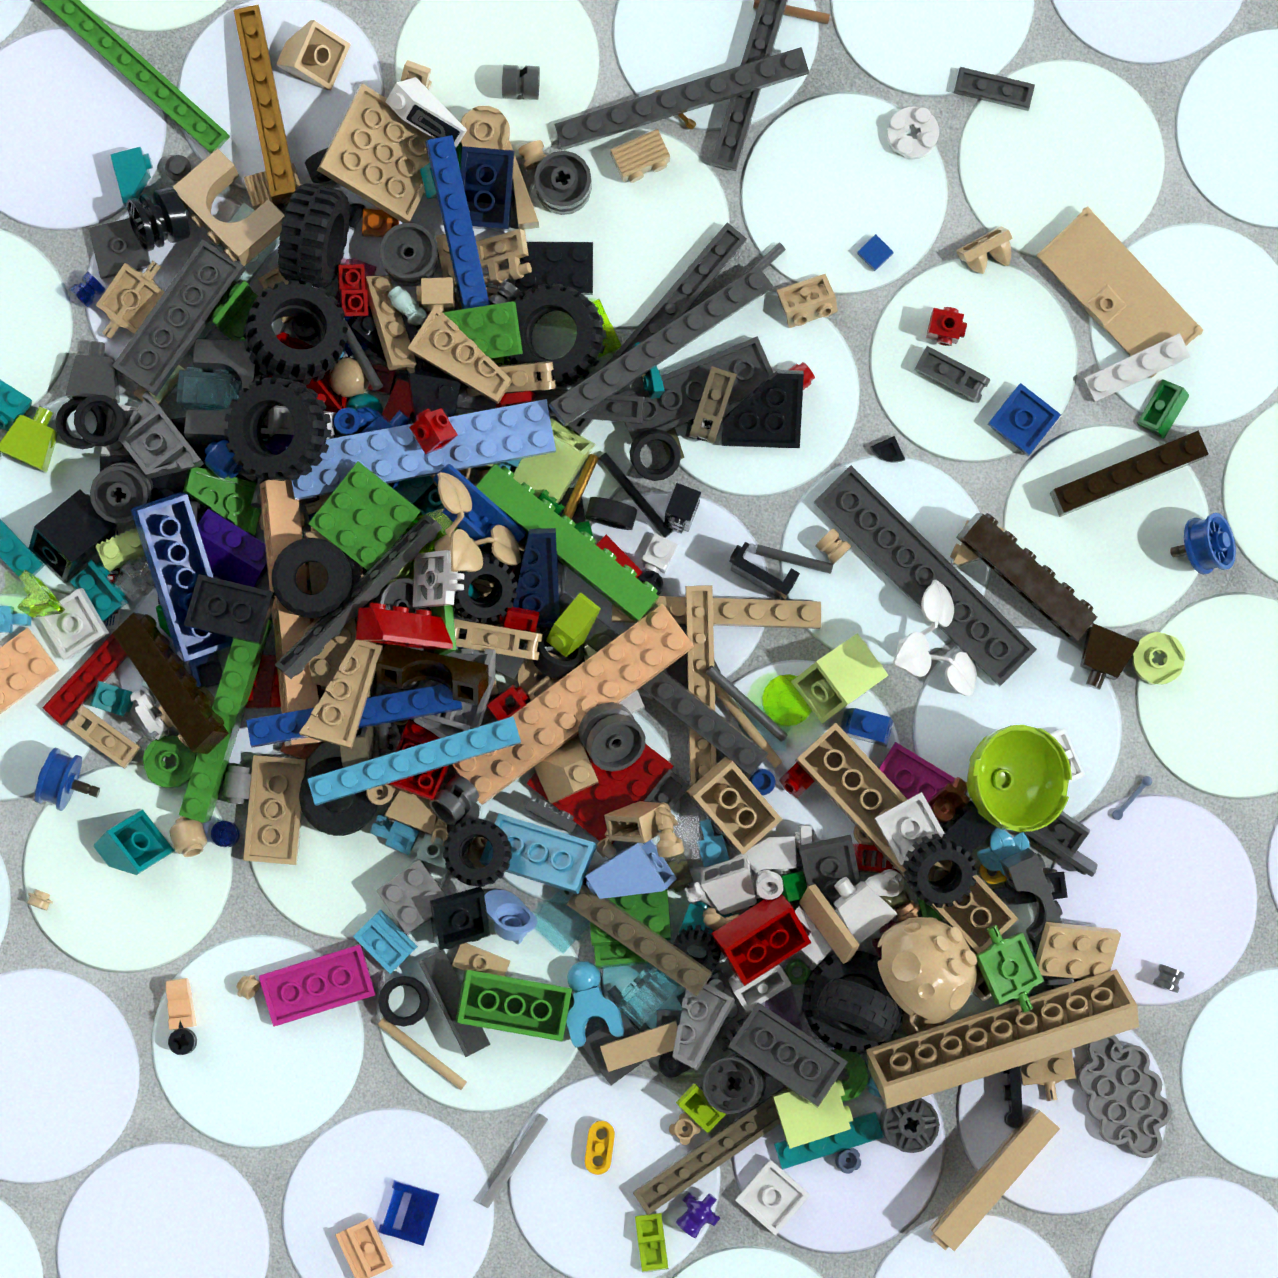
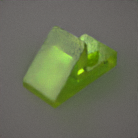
[17,570,66,618]

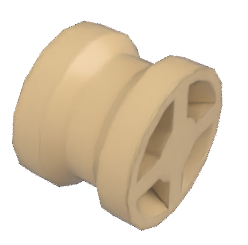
[518,140,547,170]

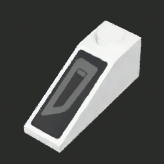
[385,77,467,149]

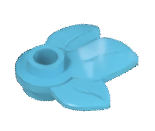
[977,828,1029,876]

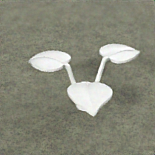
[892,580,977,696]

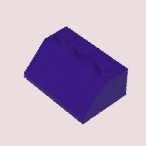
[197,509,268,588]

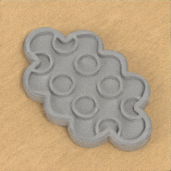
[1077,1035,1172,1158]

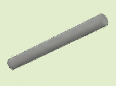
[480,1114,548,1208]

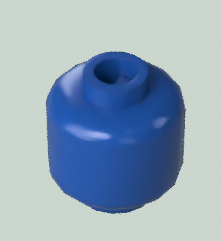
[205,440,243,479]

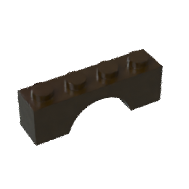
[376,644,489,705]

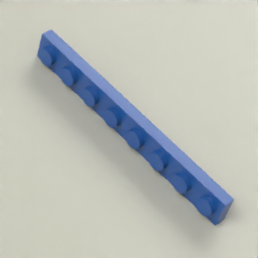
[425,135,490,309]
[246,684,462,748]

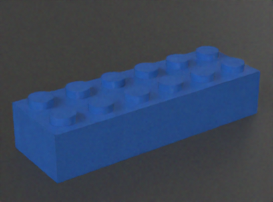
[131,492,233,662]

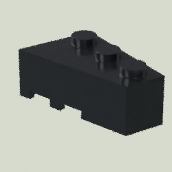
[406,367,461,423]

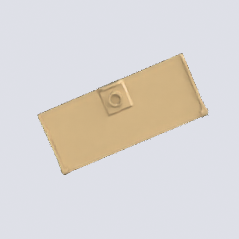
[1036,206,1204,378]

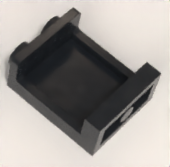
[729,541,800,600]

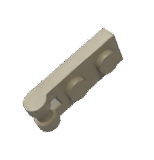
[689,366,737,444]

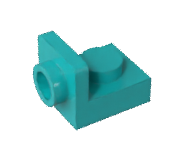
[90,681,134,717]

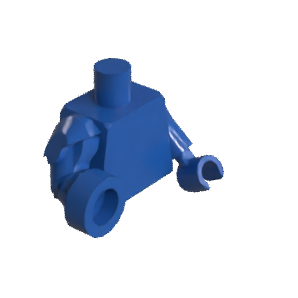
[334,407,411,490]

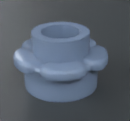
[835,1148,861,1174]

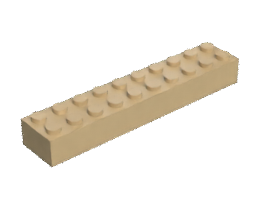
[795,723,1018,955]
[866,969,1139,1109]

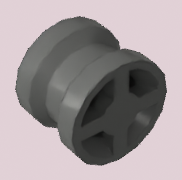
[1153,964,1185,993]

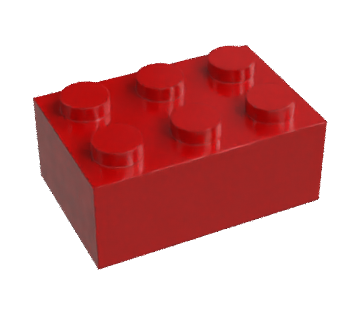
[711,894,811,986]

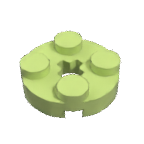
[1131,632,1186,685]

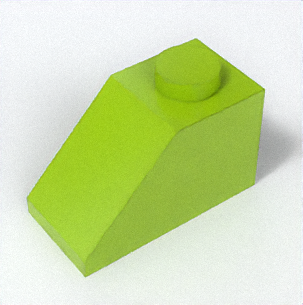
[546,593,601,657]

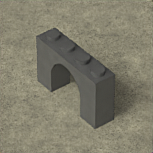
[184,339,262,445]

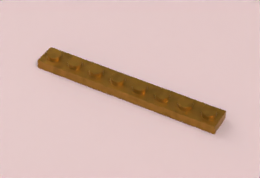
[233,4,296,201]

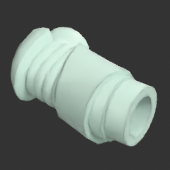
[388,286,427,326]

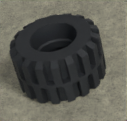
[454,551,517,623]
[443,818,512,887]
[903,833,977,908]

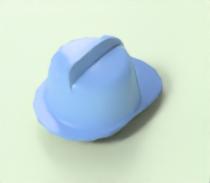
[484,889,537,944]

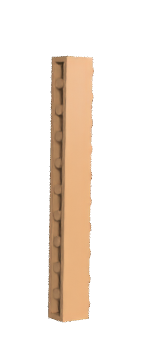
[259,480,322,746]

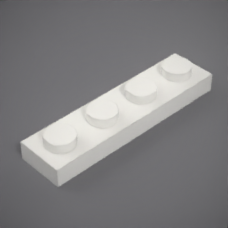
[1084,333,1191,402]

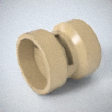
[815,528,852,565]

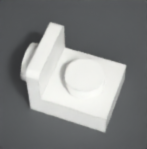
[641,533,678,574]

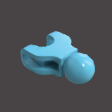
[566,961,624,1048]

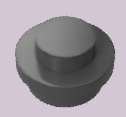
[165,155,191,181]

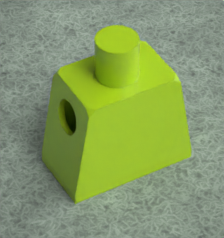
[0,406,58,473]

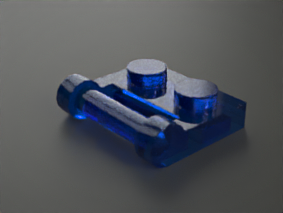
[378,1180,440,1246]

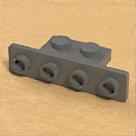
[1024,811,1098,877]

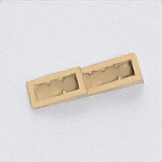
[504,141,540,230]

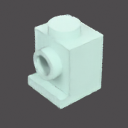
[413,833,447,870]

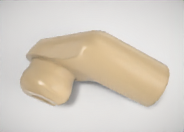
[703,908,739,931]

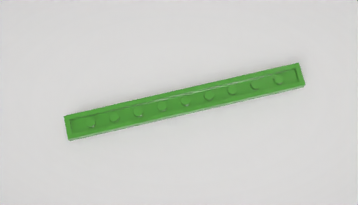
[40,0,230,154]

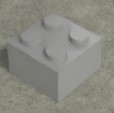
[376,859,447,934]

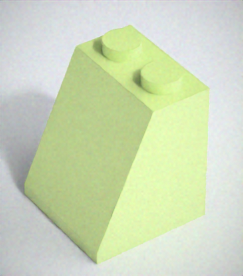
[513,418,596,504]
[791,633,889,724]

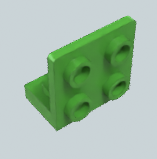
[212,281,258,341]

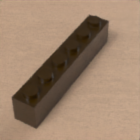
[1049,430,1209,517]
[956,513,1098,641]
[113,612,229,754]

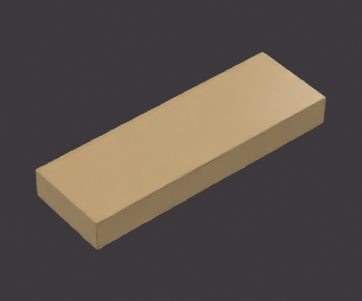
[799,884,860,964]
[600,1021,678,1072]

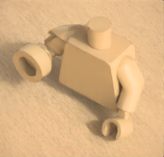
[366,784,448,846]
[596,801,684,859]

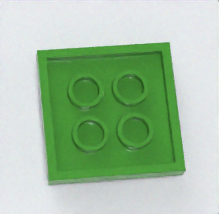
[308,461,421,571]

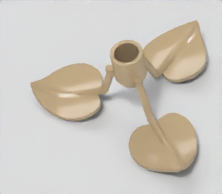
[434,472,521,572]

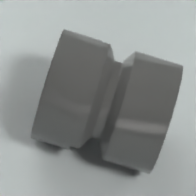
[502,64,540,100]
[429,775,479,825]

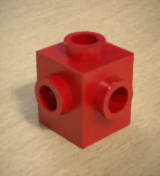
[926,307,967,346]
[409,408,458,454]

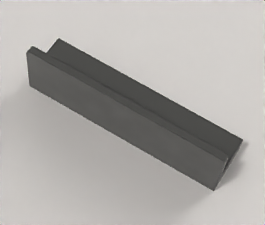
[418,949,491,1057]

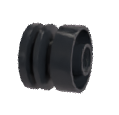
[127,186,190,252]

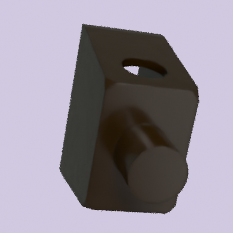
[1080,623,1139,690]

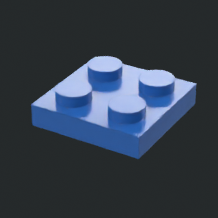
[987,383,1062,456]

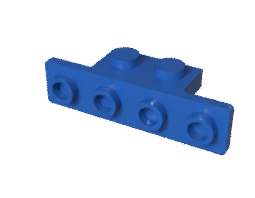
[433,464,526,547]

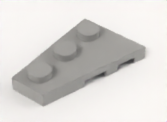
[672,984,735,1071]

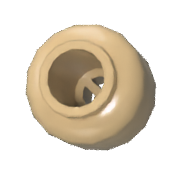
[169,817,207,857]

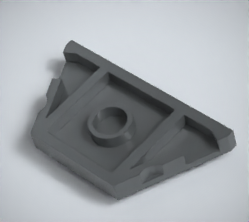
[118,391,204,479]

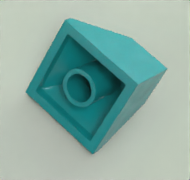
[93,809,175,875]

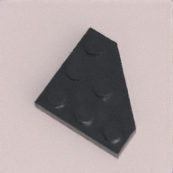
[722,370,804,448]

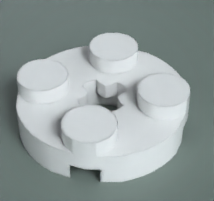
[887,106,939,160]
[130,689,169,740]

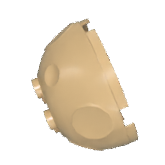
[878,917,977,1024]

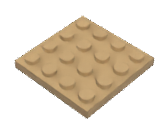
[317,83,434,223]

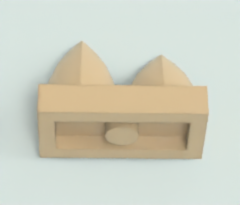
[956,226,1013,274]

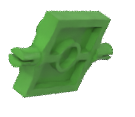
[976,925,1044,1012]

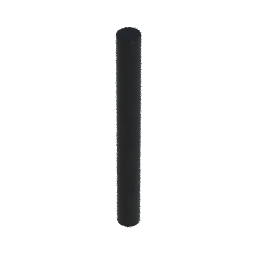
[599,452,672,538]

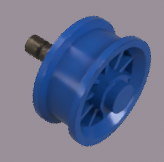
[1170,513,1236,575]
[35,747,100,811]

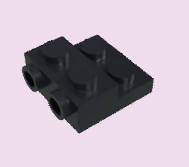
[430,887,490,950]

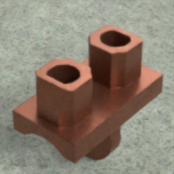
[928,777,971,822]

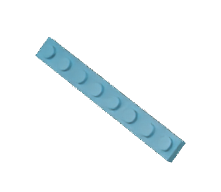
[307,717,521,805]

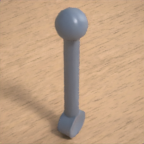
[1112,776,1152,820]

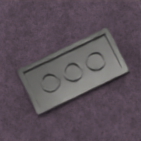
[728,1002,848,1108]

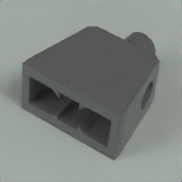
[66,341,120,403]

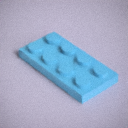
[480,813,597,894]

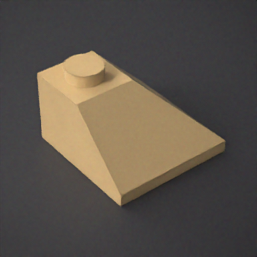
[276,20,351,91]
[534,735,599,804]

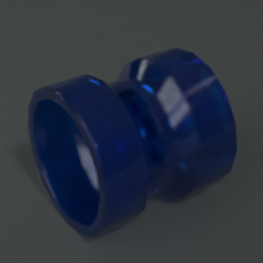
[69,271,106,308]
[211,821,240,848]

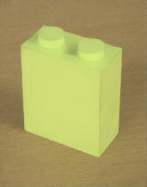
[772,1080,853,1149]

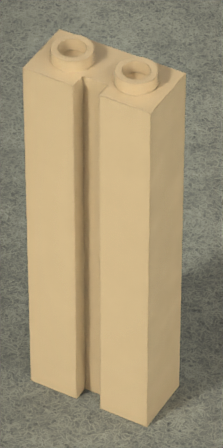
[929,1108,1060,1252]

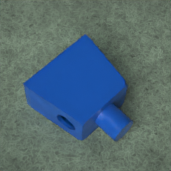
[840,708,893,747]

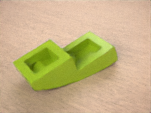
[635,1213,669,1273]

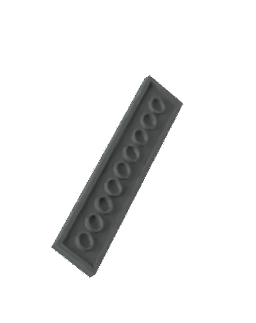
[814,465,1037,687]

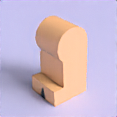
[166,978,197,1030]

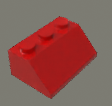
[356,603,453,649]

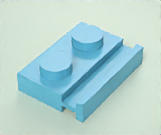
[353,909,418,974]

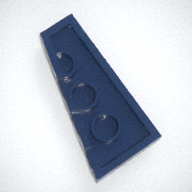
[513,528,560,628]

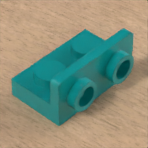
[70,560,128,622]

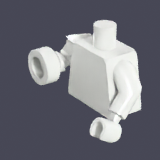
[684,854,783,915]
[833,869,905,944]

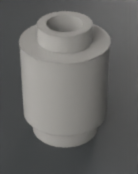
[223,766,251,804]

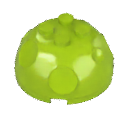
[966,724,1072,832]

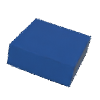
[857,234,894,271]

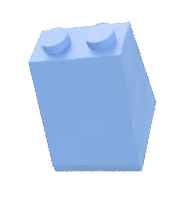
[585,839,677,899]

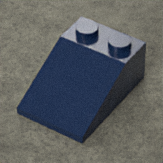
[460,146,515,231]

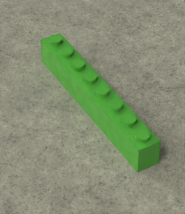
[476,464,659,623]
[179,619,273,823]

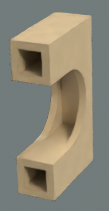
[173,148,285,266]

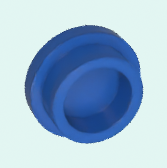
[749,769,776,795]

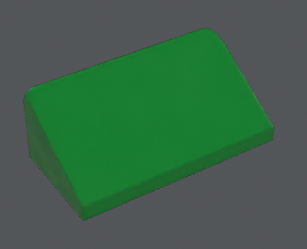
[1137,379,1189,439]

